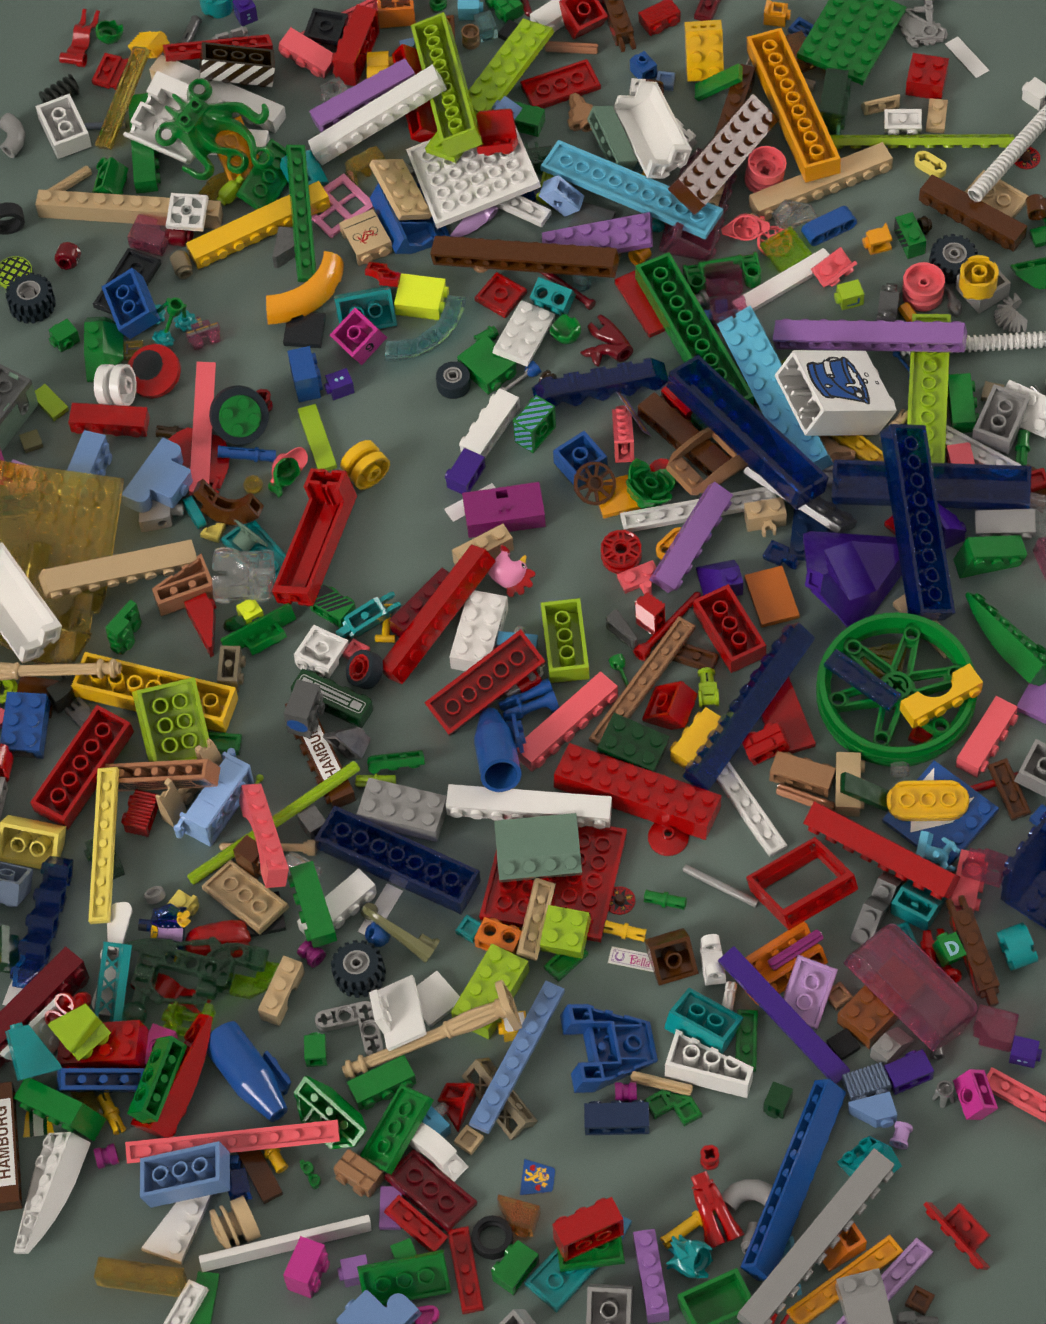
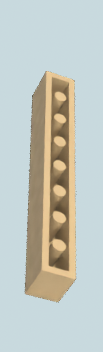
[749,142,893,220]
[38,540,197,599]

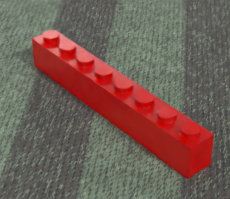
[382,544,496,684]
[803,801,961,900]

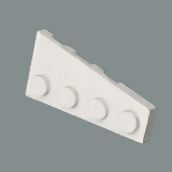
[141,1195,213,1265]

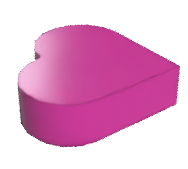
[415,1305,440,1324]

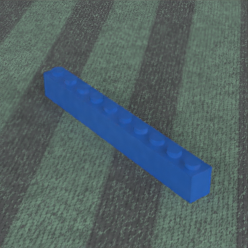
[740,1079,846,1281]

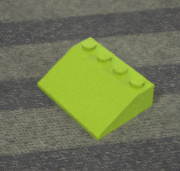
[132,677,209,762]

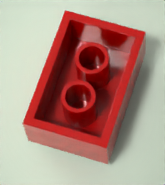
[552,1197,624,1262]

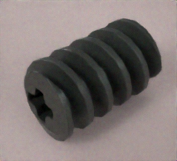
[39,74,80,103]

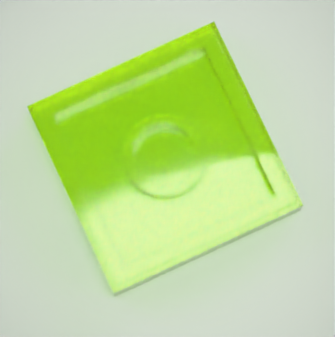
[760,226,812,273]

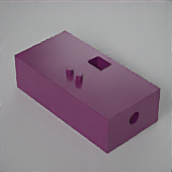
[462,482,546,538]

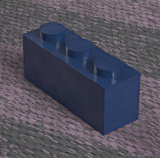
[584,1100,649,1135]

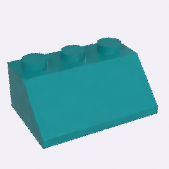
[334,286,397,329]
[664,988,744,1054]

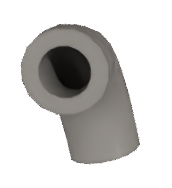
[0,112,26,158]
[721,1179,773,1212]

